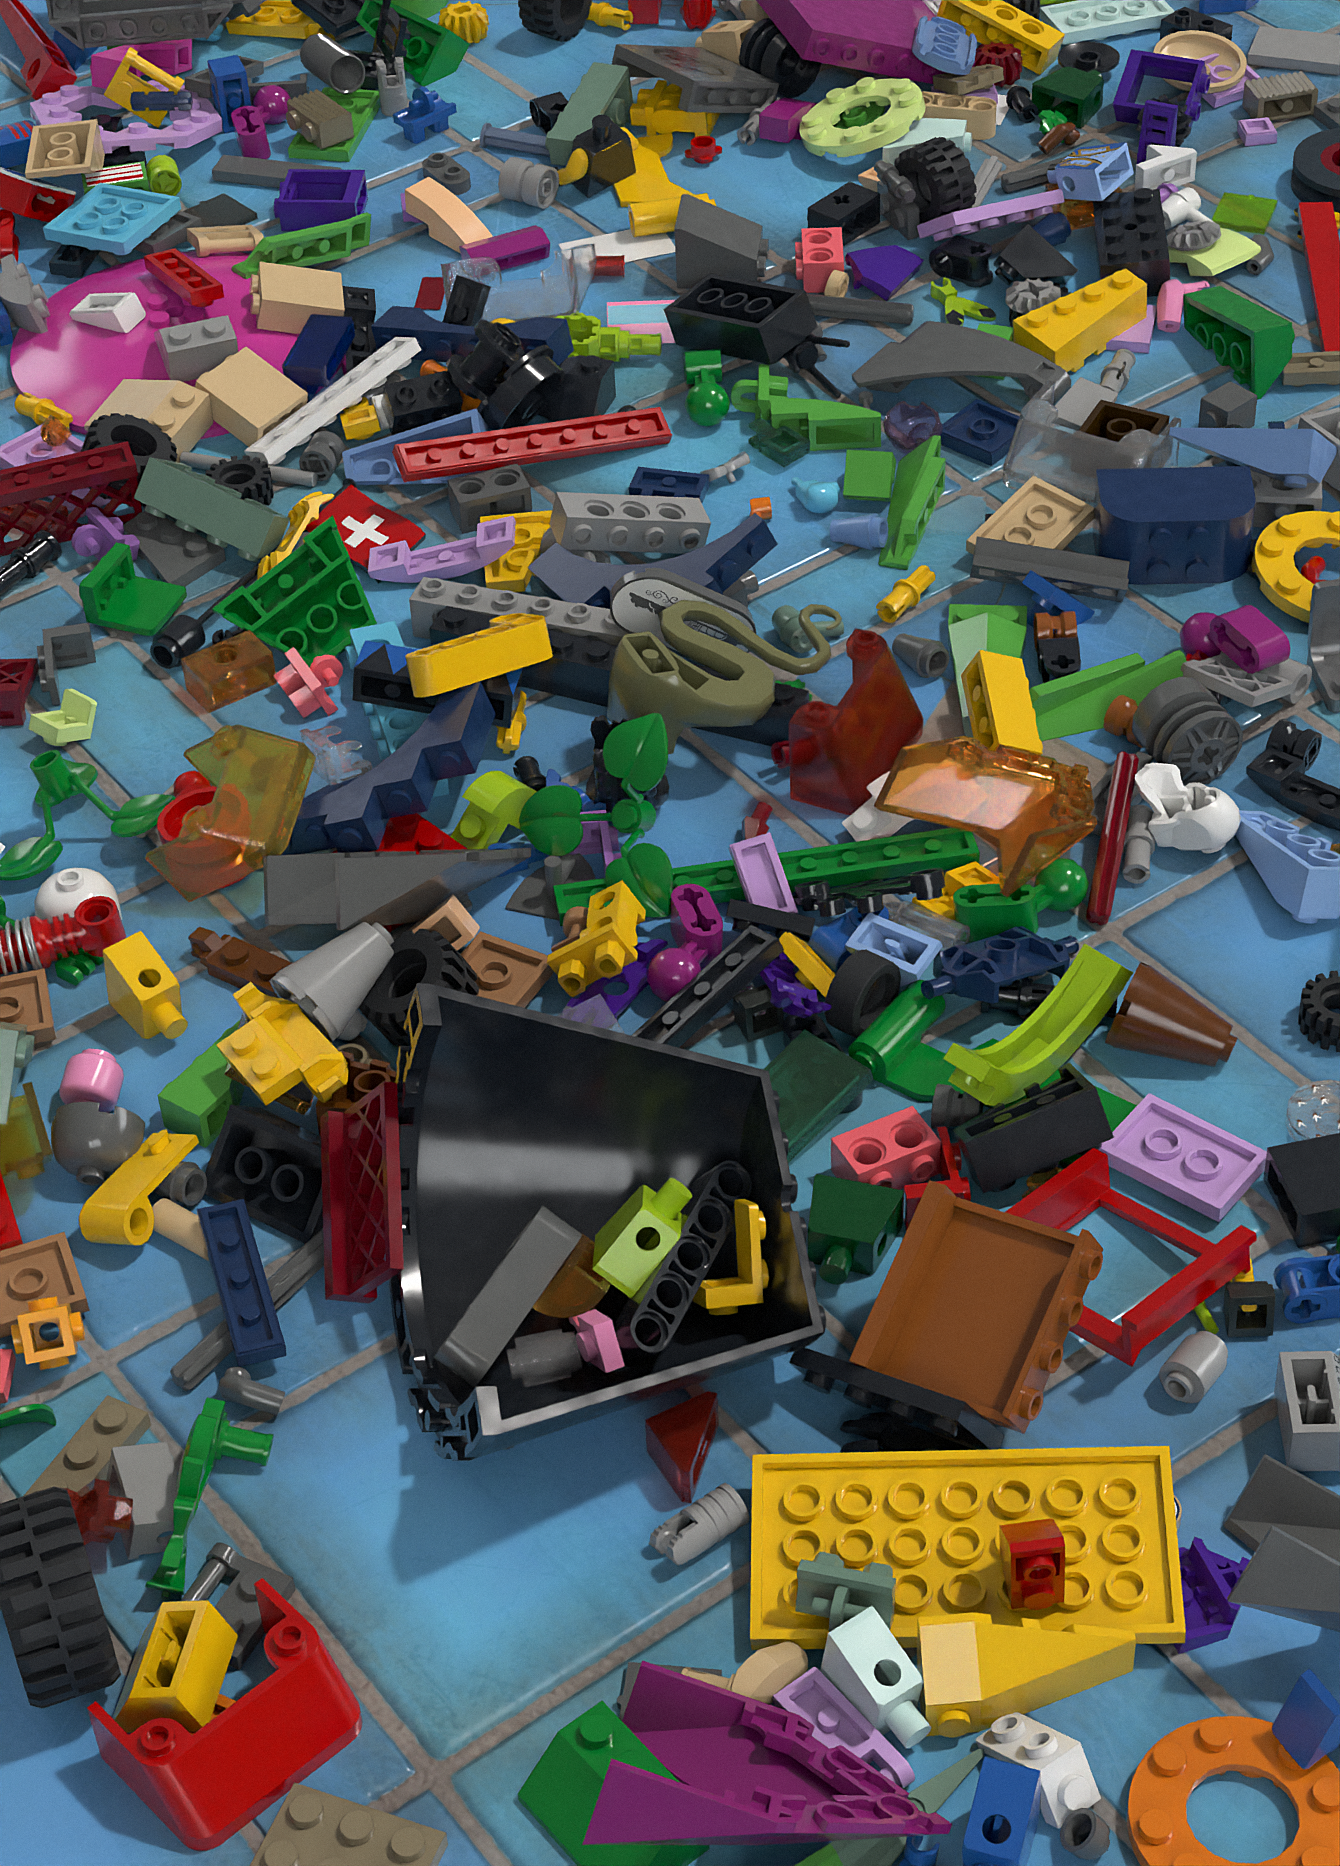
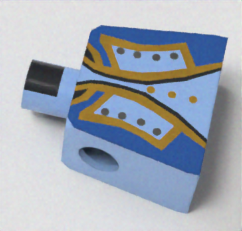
[1047,142,1134,201]

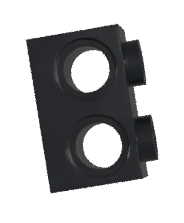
[381,370,463,435]

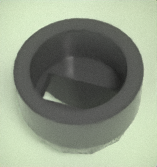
[1060,1808,1110,1860]

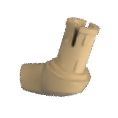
[681,1641,808,1705]

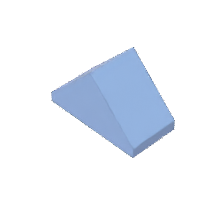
[845,913,943,987]

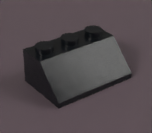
[205,1105,323,1244]

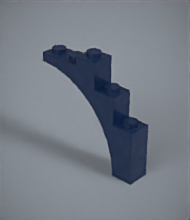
[527,513,778,609]
[253,681,496,856]

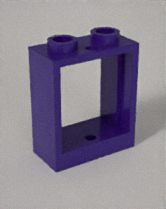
[1113,49,1211,127]
[274,169,368,231]

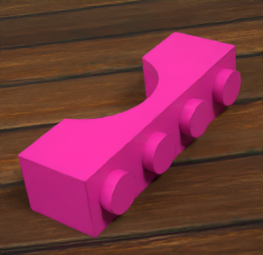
[90,39,192,89]

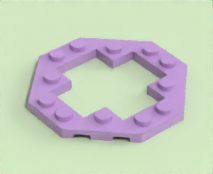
[30,80,222,153]

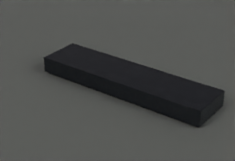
[631,925,784,1048]

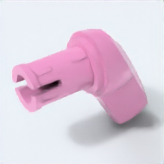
[1157,279,1210,333]

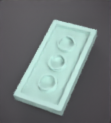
[1040,0,1174,45]

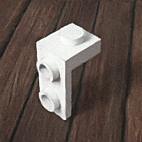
[976,1712,1101,1829]

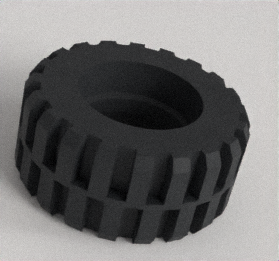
[0,1486,121,1708]

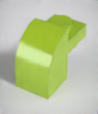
[450,771,537,849]

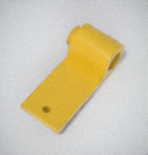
[79,1129,199,1246]

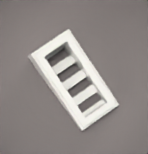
[69,292,146,333]

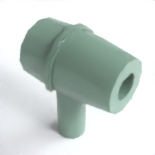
[772,605,844,653]

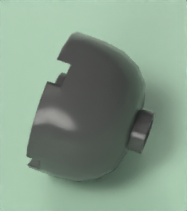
[51,1102,145,1186]

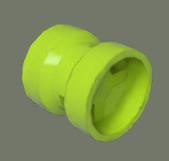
[146,155,182,196]

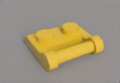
[104,47,185,128]

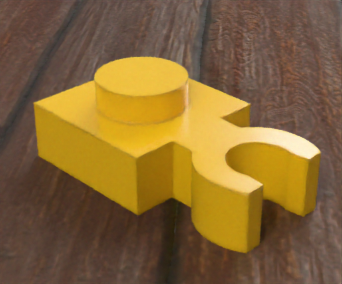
[340,397,381,440]

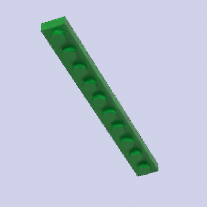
[553,825,980,926]

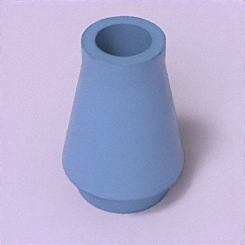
[830,513,888,551]

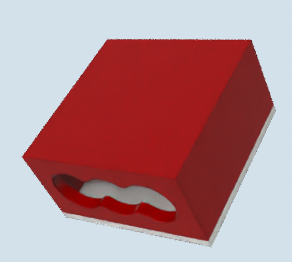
[0,167,76,222]

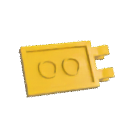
[226,0,335,40]

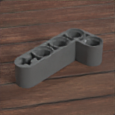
[433,1206,582,1387]

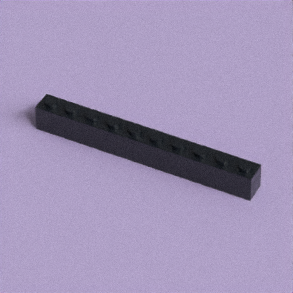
[429,606,810,747]

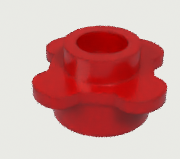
[685,136,722,164]

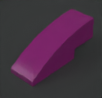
[759,98,818,143]

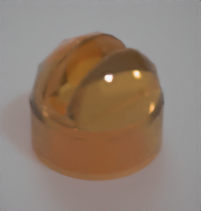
[40,415,72,447]

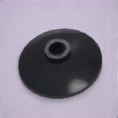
[1058,42,1120,73]

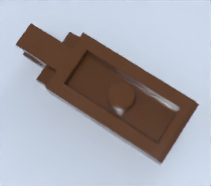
[188,927,292,998]

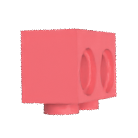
[795,227,844,293]
[831,1106,941,1190]

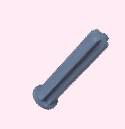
[480,122,550,157]

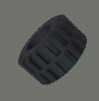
[518,0,592,42]
[894,137,977,224]
[81,413,178,507]
[359,929,479,1047]

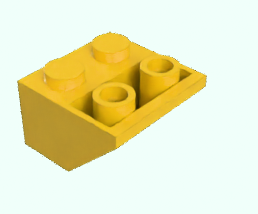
[113,1600,238,1733]

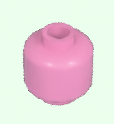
[59,1049,124,1113]

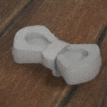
[700,451,750,483]

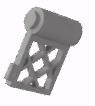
[1180,651,1312,707]

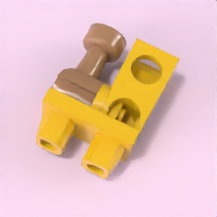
[547,880,646,997]

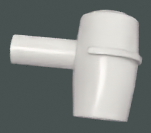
[1162,187,1215,230]

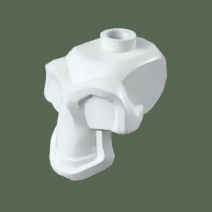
[1135,763,1241,853]

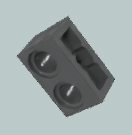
[447,464,533,534]

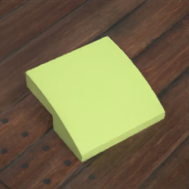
[1168,228,1261,276]

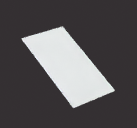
[558,229,675,273]

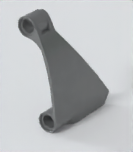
[852,321,1071,409]

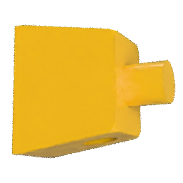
[103,931,188,1039]

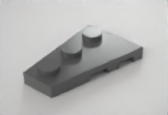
[123,511,226,587]

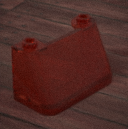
[789,628,924,815]

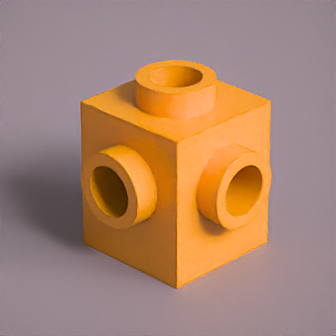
[11,1296,85,1370]

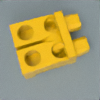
[630,80,720,137]

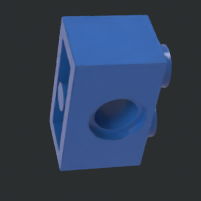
[207,55,251,134]

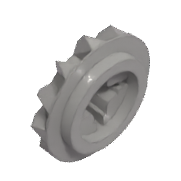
[1167,220,1221,251]
[1005,278,1061,315]

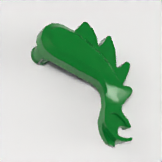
[145,1397,274,1597]

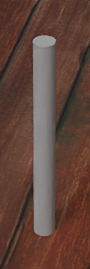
[180,451,318,487]

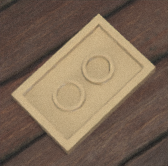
[966,475,1095,555]

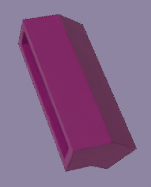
[459,225,550,278]

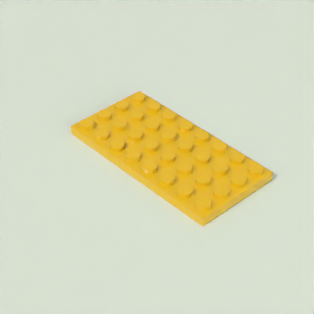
[750,1446,1186,1650]

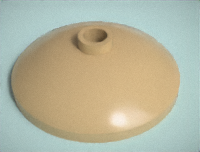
[1153,30,1247,94]

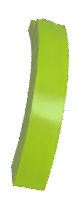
[943,943,1133,1106]

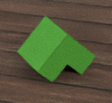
[843,449,896,502]

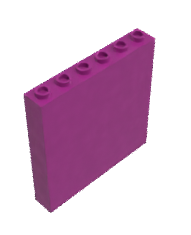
[756,0,976,84]

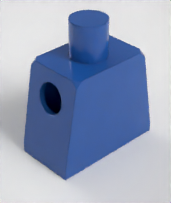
[962,1756,1041,1866]

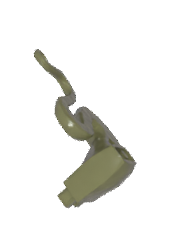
[607,600,842,754]

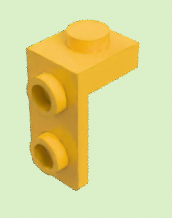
[692,1199,769,1315]

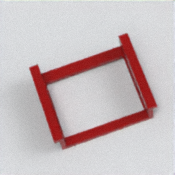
[1005,1148,1257,1367]

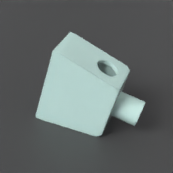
[820,1606,931,1748]

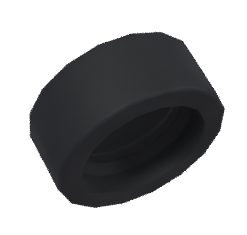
[824,949,901,1039]

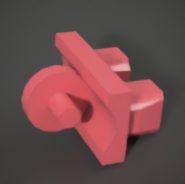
[273,647,343,718]

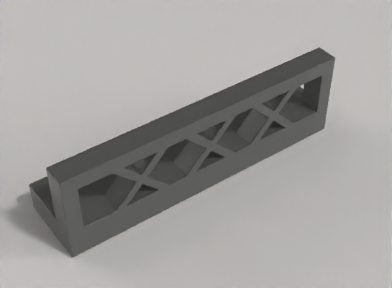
[970,536,1130,602]

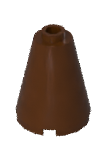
[1105,962,1238,1067]

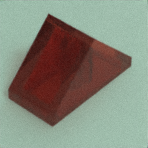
[645,1391,719,1504]

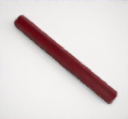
[1086,751,1139,926]

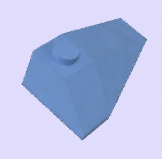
[342,409,491,485]

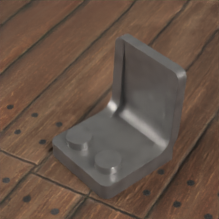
[1307,579,1340,713]

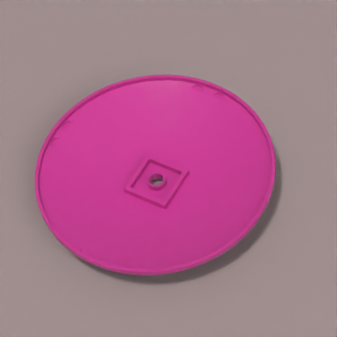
[10,251,341,439]

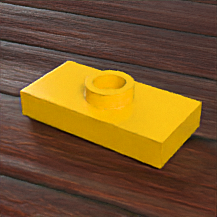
[779,932,835,998]

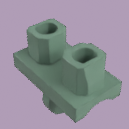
[795,1552,896,1632]

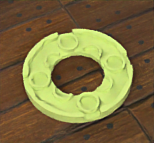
[799,77,925,157]

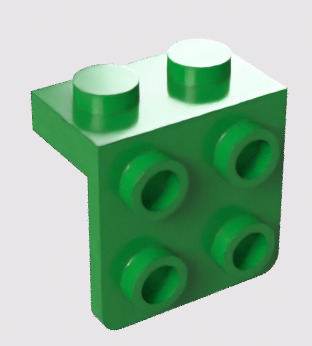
[79,542,187,636]

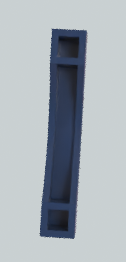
[371,306,574,368]

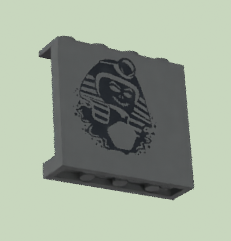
[612,44,779,113]

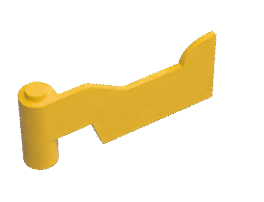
[613,133,716,237]

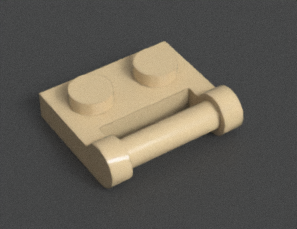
[187,225,264,257]

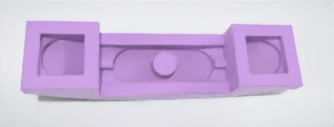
[368,516,516,583]

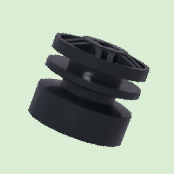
[739,18,821,98]

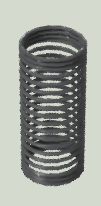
[300,34,365,94]

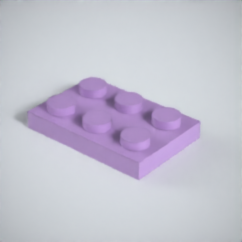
[1098,1093,1267,1222]

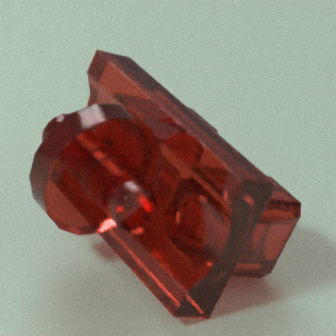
[63,1479,133,1546]

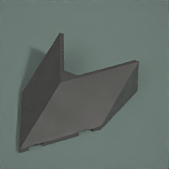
[263,848,531,930]
[1223,1454,1340,1632]

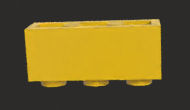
[961,650,1043,778]

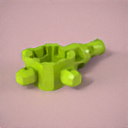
[554,312,662,362]

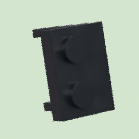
[346,0,411,90]

